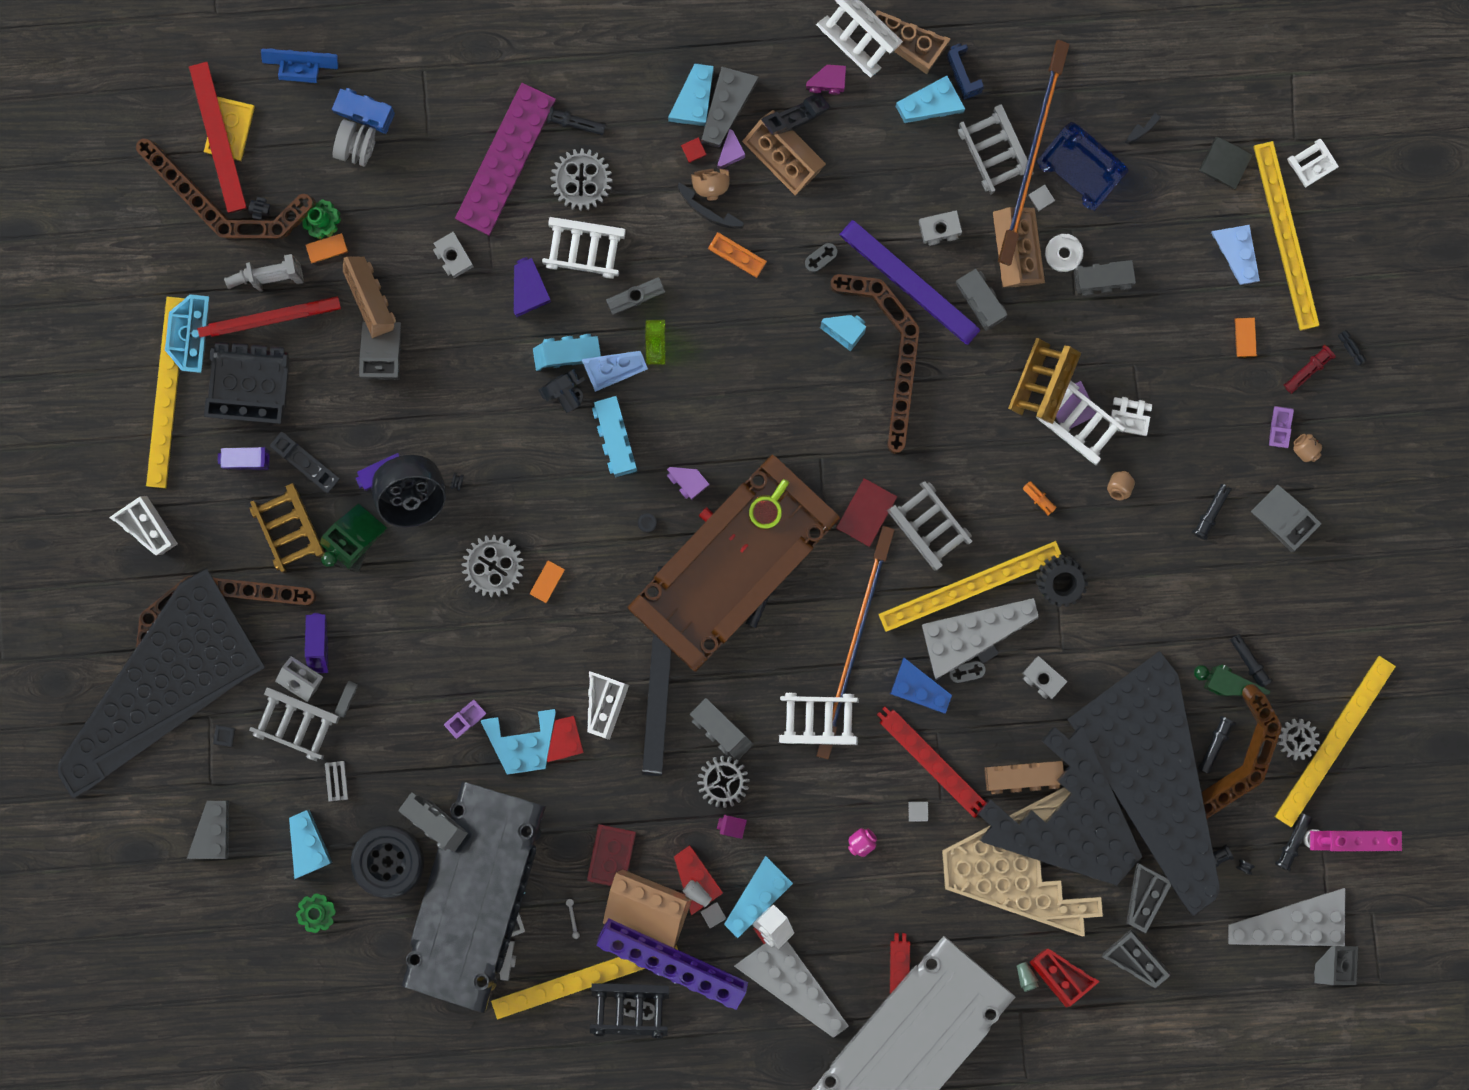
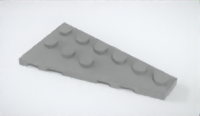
[922,598,1039,681]
[1228,888,1345,946]
[734,941,849,1038]

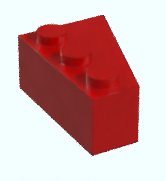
[674,845,723,915]
[1029,949,1100,1007]

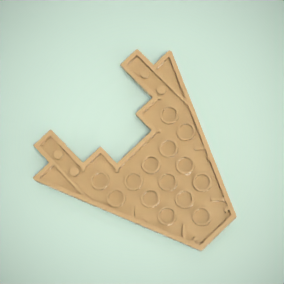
[942,787,1103,936]

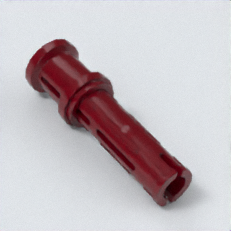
[1283,345,1336,394]

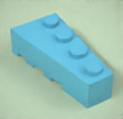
[592,396,637,477]
[724,856,793,938]

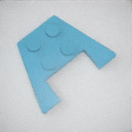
[481,709,556,774]

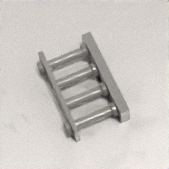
[958,104,1033,195]
[244,254,304,292]
[887,481,973,571]
[249,688,340,761]

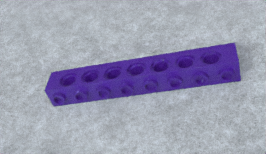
[596,918,748,1010]

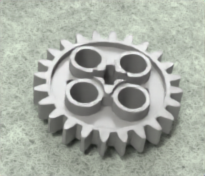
[550,148,612,211]
[462,535,524,597]

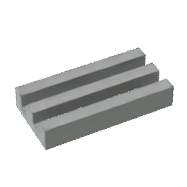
[325,761,348,801]

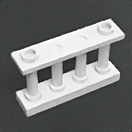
[816,0,903,78]
[542,217,626,279]
[1036,381,1125,465]
[779,693,859,745]

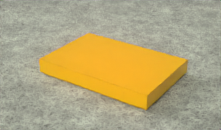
[204,97,255,162]

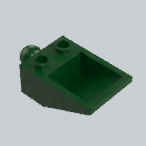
[320,503,387,569]
[1194,665,1270,696]

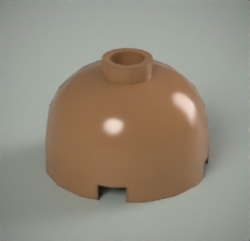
[691,169,730,200]

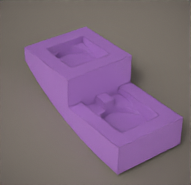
[1269,406,1294,448]

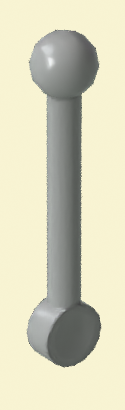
[566,899,580,939]

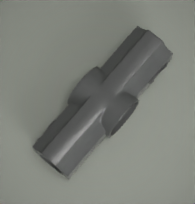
[606,277,665,315]

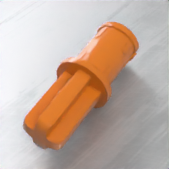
[1023,481,1057,515]

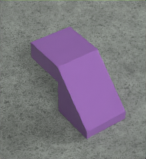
[444,699,487,739]

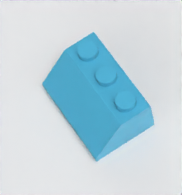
[820,315,866,351]

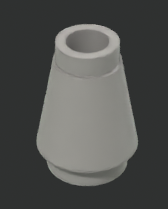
[682,880,712,907]

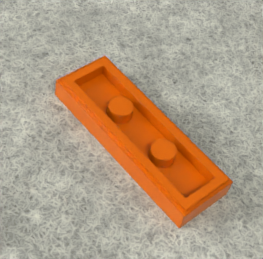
[708,232,767,278]

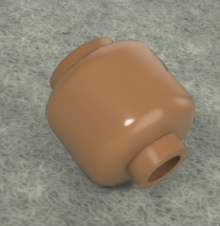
[1293,434,1322,462]
[1107,471,1135,500]

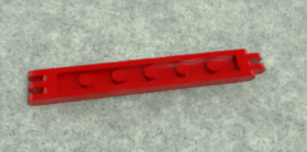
[877,707,986,818]
[890,933,910,994]

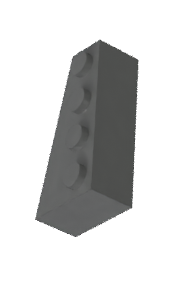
[701,67,759,148]

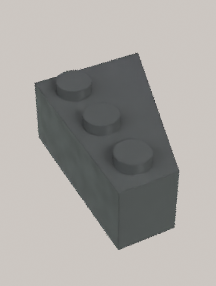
[1074,260,1136,296]
[956,269,1007,331]
[690,698,754,760]
[398,792,468,852]
[187,800,229,859]
[1126,863,1171,933]
[1102,929,1170,988]

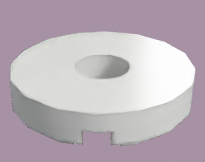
[1045,234,1083,272]

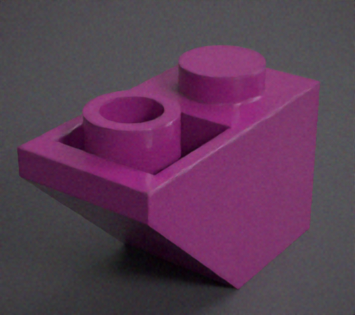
[806,65,846,94]
[717,815,747,839]

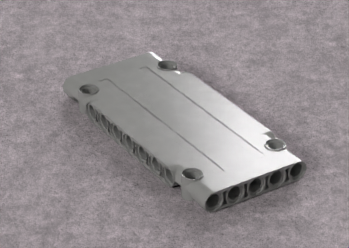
[811,936,1015,1090]

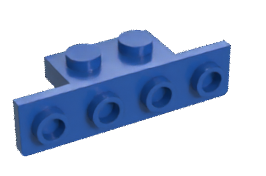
[261,49,338,83]

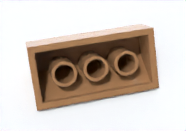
[742,110,826,195]
[993,207,1045,287]
[343,257,396,338]

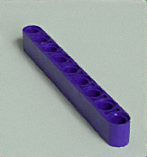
[839,220,980,345]

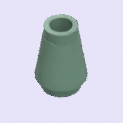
[1017,962,1039,992]

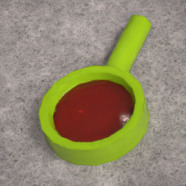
[749,479,789,528]

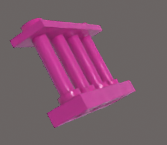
[1310,831,1402,851]

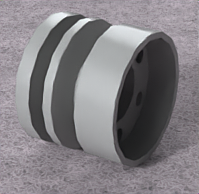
[333,119,376,167]

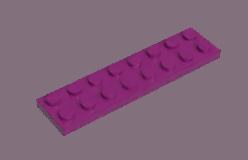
[455,83,556,236]

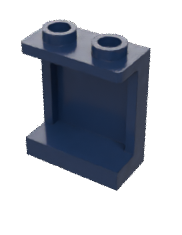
[947,43,984,100]

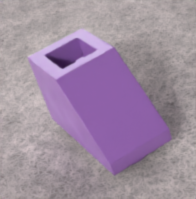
[667,467,709,500]

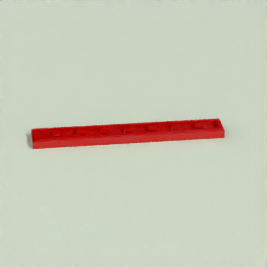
[189,62,247,213]

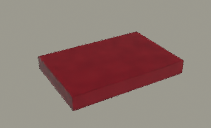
[836,478,897,547]
[587,824,636,886]

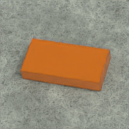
[306,233,348,264]
[1235,318,1257,357]
[530,561,565,603]

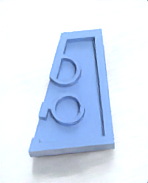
[1211,225,1260,285]
[581,351,648,392]

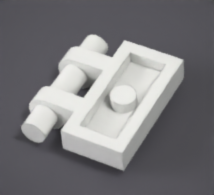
[1109,397,1152,436]

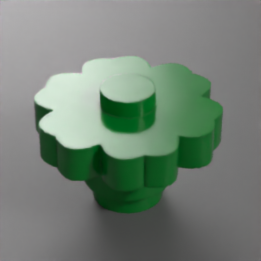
[302,200,341,239]
[296,893,336,933]

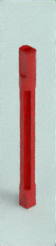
[197,296,341,338]

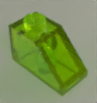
[645,320,665,364]

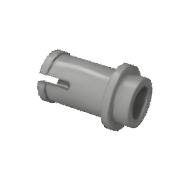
[224,270,249,289]

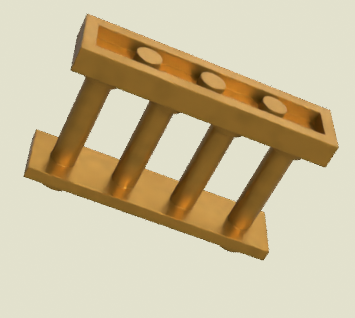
[1008,338,1081,424]
[249,483,325,573]

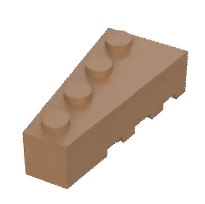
[865,10,951,74]
[985,761,1064,794]

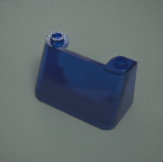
[1036,122,1129,211]

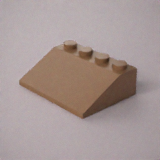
[603,869,692,949]

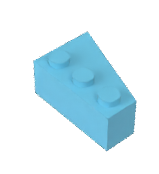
[668,64,714,126]
[896,76,965,123]
[533,334,601,371]
[289,810,333,879]

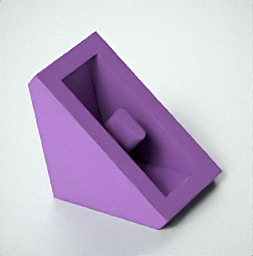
[717,129,745,169]

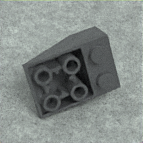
[359,322,401,380]
[1251,485,1321,552]

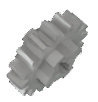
[1277,719,1320,760]

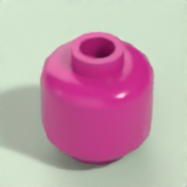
[848,828,877,857]

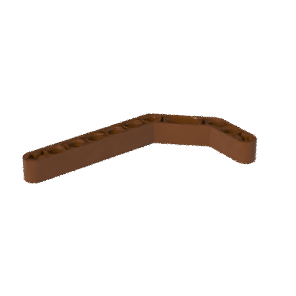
[136,138,316,239]
[830,274,919,454]
[136,576,316,647]
[1201,684,1282,819]

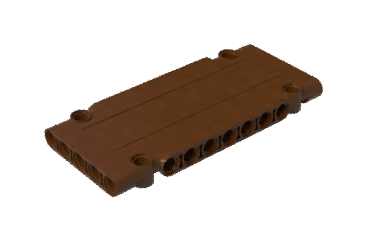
[627,454,840,672]

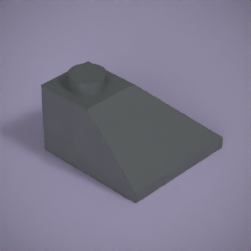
[1314,946,1358,985]

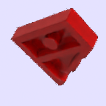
[547,716,584,762]

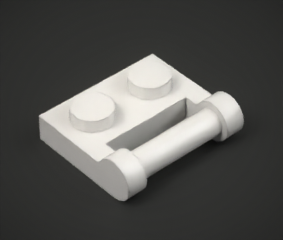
[1287,139,1339,188]

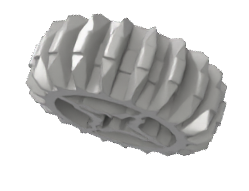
[697,756,749,808]

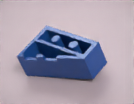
[332,88,395,134]
[890,658,952,714]

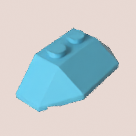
[165,294,209,373]

